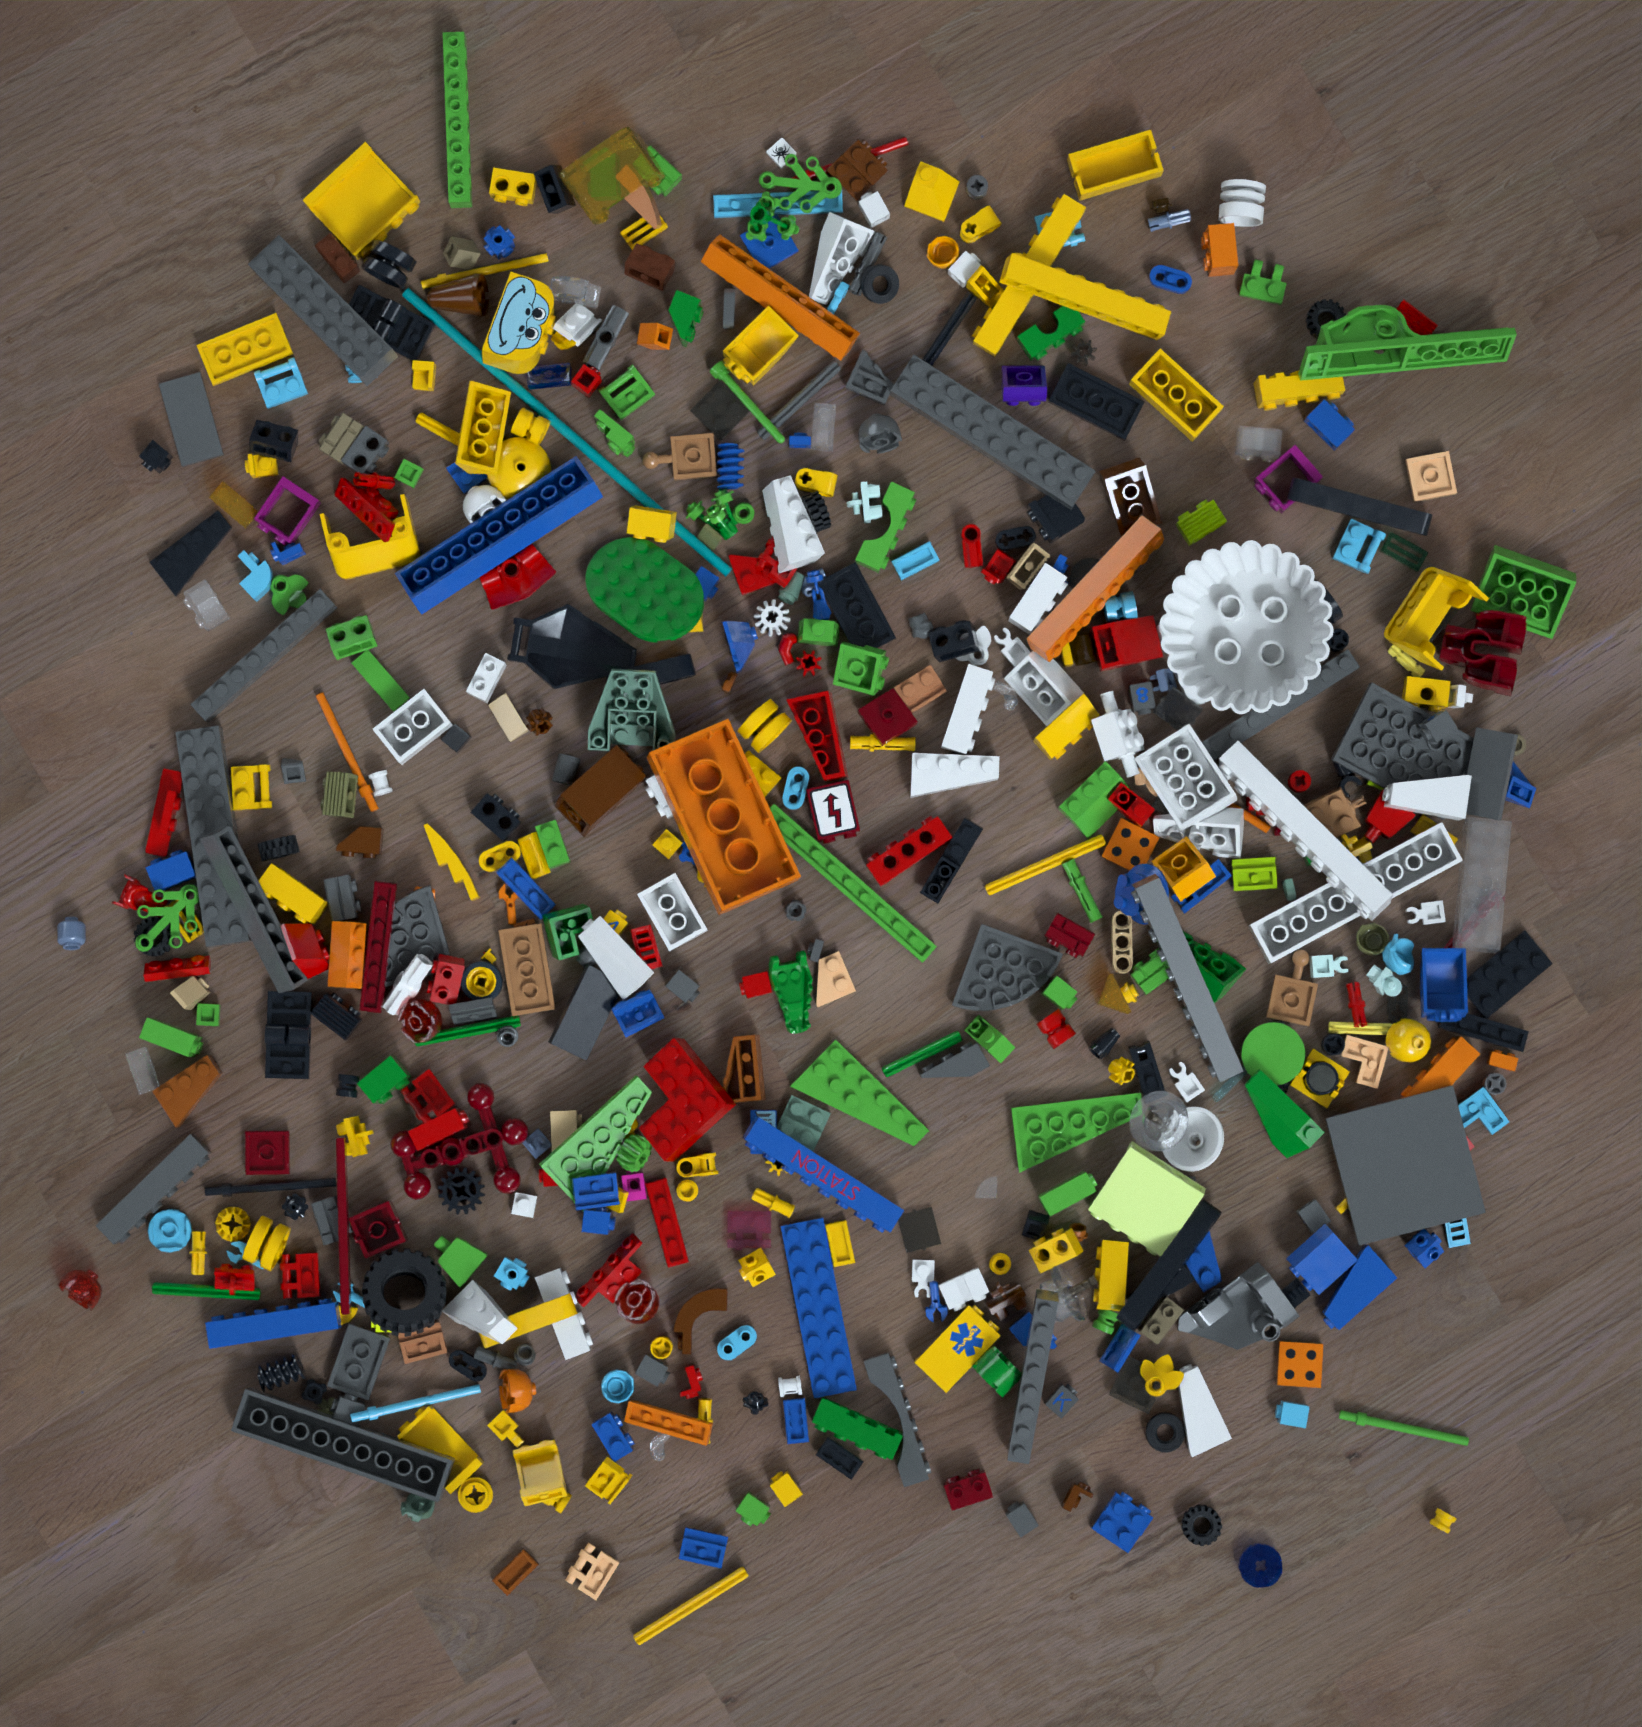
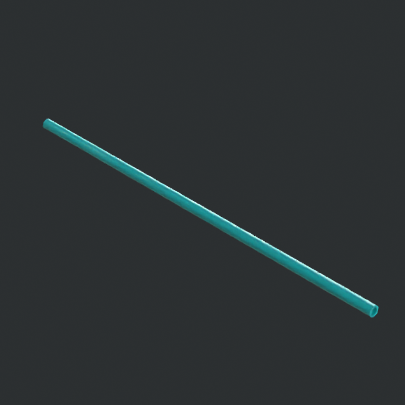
[402,288,732,577]

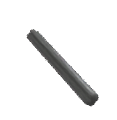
[757,361,841,440]

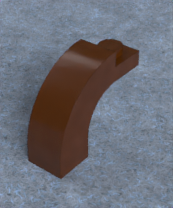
[674,1288,728,1354]

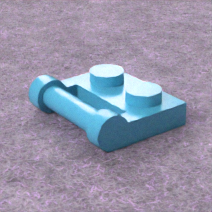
[254,357,308,409]
[1332,519,1386,574]

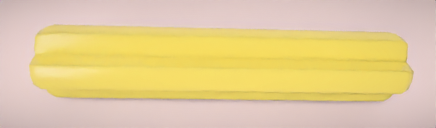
[1328,1022,1392,1035]

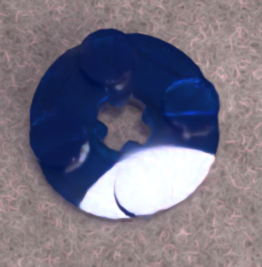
[1238,1543,1283,1588]

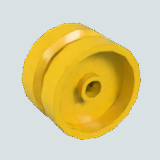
[737,699,792,753]
[242,1215,291,1271]

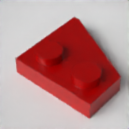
[728,555,777,596]

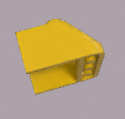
[320,494,420,579]
[1384,567,1489,671]

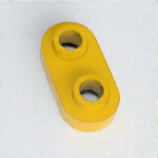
[479,841,521,872]

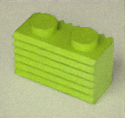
[1175,499,1227,546]

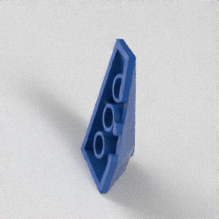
[722,621,758,673]

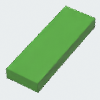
[351,650,411,712]

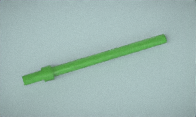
[1339,1410,1469,1446]

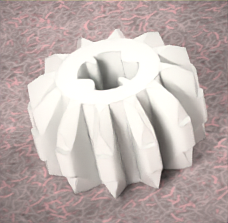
[754,599,790,637]

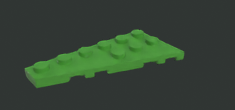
[539,1075,652,1212]
[1011,1093,1144,1173]

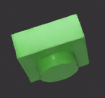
[394,459,424,489]
[196,1003,221,1026]

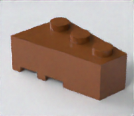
[723,1035,766,1103]
[152,1055,223,1128]

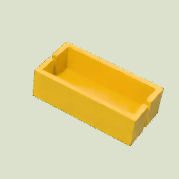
[1067,130,1164,201]

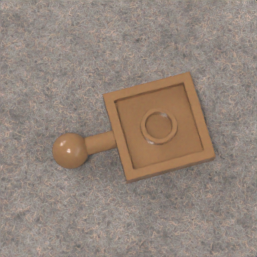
[642,433,717,481]
[1266,950,1318,1027]

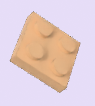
[1405,451,1457,502]

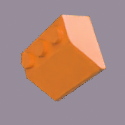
[327,921,366,989]

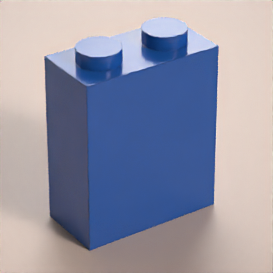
[1286,1224,1358,1295]

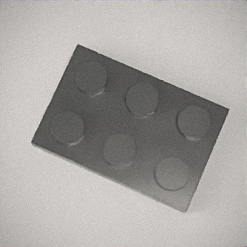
[327,1323,391,1400]

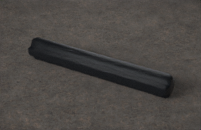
[922,292,977,366]

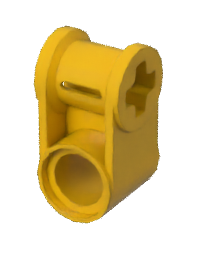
[960,205,1002,243]
[795,468,838,497]
[676,1152,719,1177]

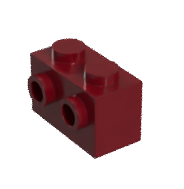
[943,1468,993,1511]

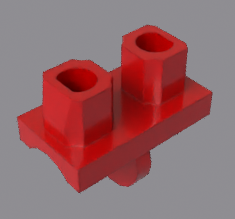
[214,1264,255,1295]

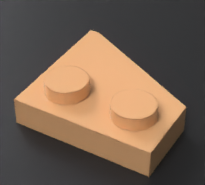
[816,951,856,1008]

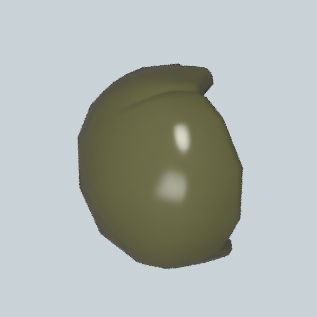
[1356,923,1389,956]

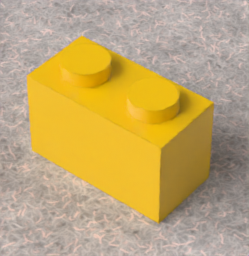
[627,505,677,543]

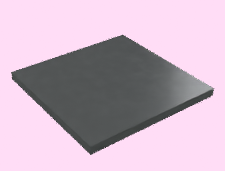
[1325,1085,1486,1246]

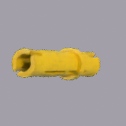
[850,734,915,752]

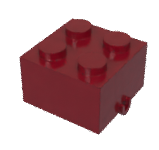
[348,1200,408,1259]

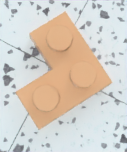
[1340,1035,1389,1089]

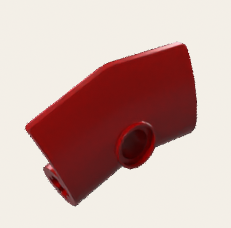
[479,544,556,610]

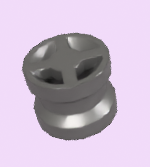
[966,175,988,200]
[1482,1073,1507,1095]

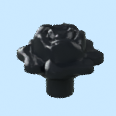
[282,1193,309,1220]
[742,1391,769,1415]

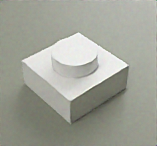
[511,1192,537,1218]

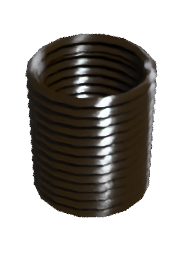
[1070,633,1098,666]

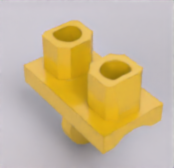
[1341,834,1373,863]
[336,1116,374,1157]

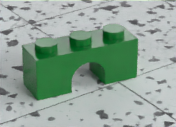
[1017,306,1085,361]

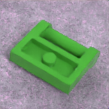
[598,364,655,421]

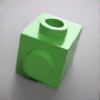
[736,1491,771,1526]

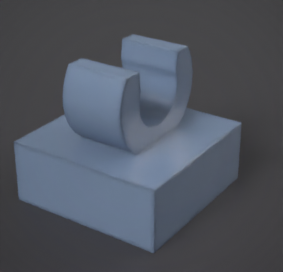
[1150,669,1177,692]
[522,1128,552,1159]

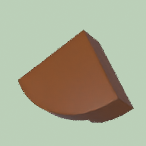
[722,671,738,694]

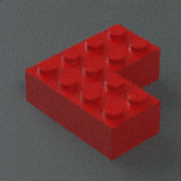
[639,1038,736,1162]

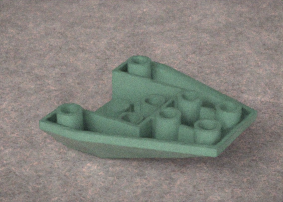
[588,669,675,751]

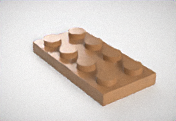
[498,923,556,1016]

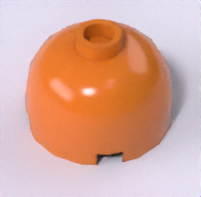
[499,1369,536,1414]

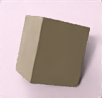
[443,236,481,270]

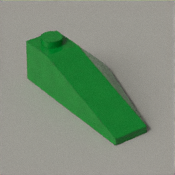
[1183,931,1246,1004]
[1244,1069,1325,1158]

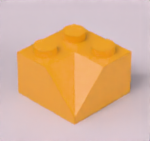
[1151,836,1216,902]

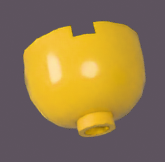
[1386,1018,1431,1062]

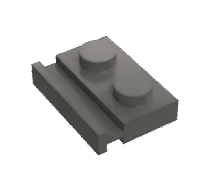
[449,997,497,1025]

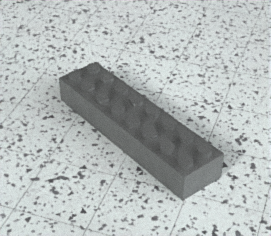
[248,235,398,386]

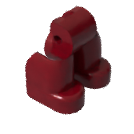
[1439,610,1527,697]

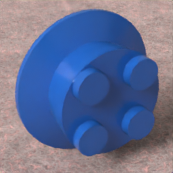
[1114,864,1169,924]

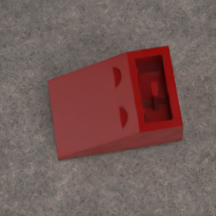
[1090,615,1163,672]

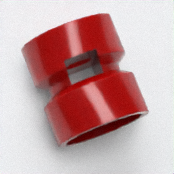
[1036,1009,1076,1049]

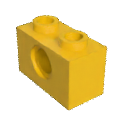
[1402,676,1451,712]

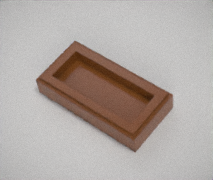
[492,1548,539,1596]

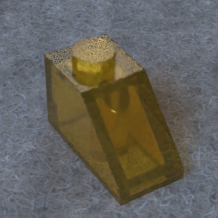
[209,481,258,529]

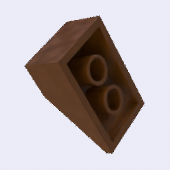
[1099,457,1162,537]

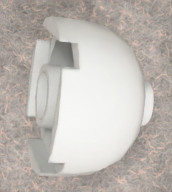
[463,485,506,524]

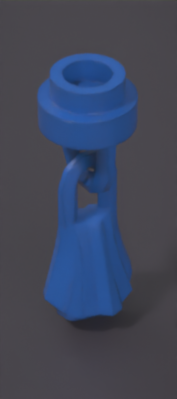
[806,570,832,620]

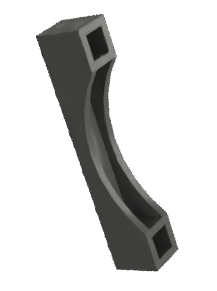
[863,1352,932,1487]

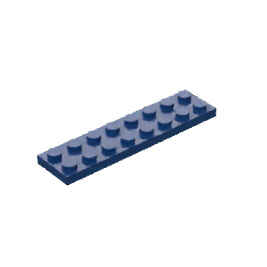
[781,1218,857,1398]

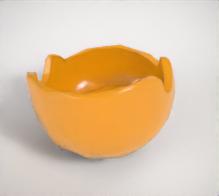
[926,236,959,269]

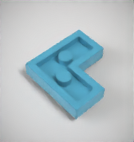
[1458,1087,1509,1135]

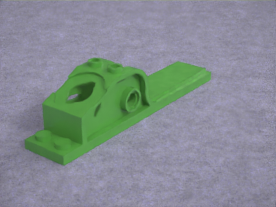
[1298,305,1517,381]

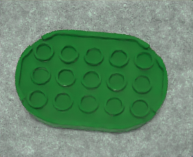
[586,537,704,643]

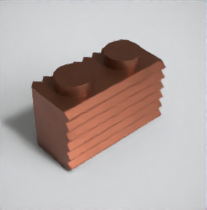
[315,233,360,283]

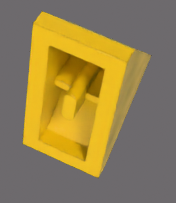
[966,265,1003,308]

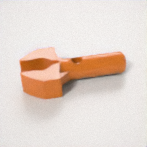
[499,884,518,925]

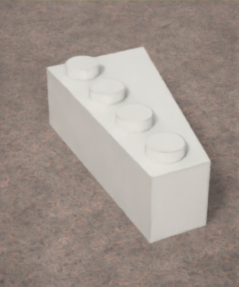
[762,475,825,573]

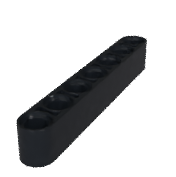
[1287,478,1433,536]
[1116,1199,1222,1331]

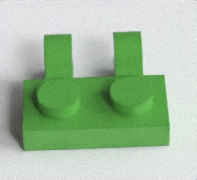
[1239,259,1286,305]

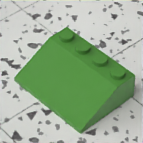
[1471,545,1577,639]

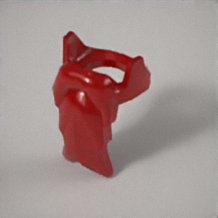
[112,874,168,918]

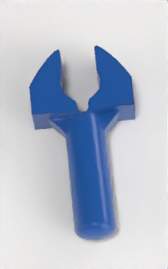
[925,1281,948,1323]

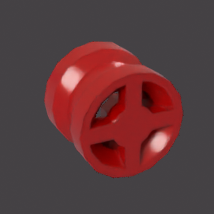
[1288,770,1311,793]

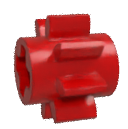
[796,650,822,677]

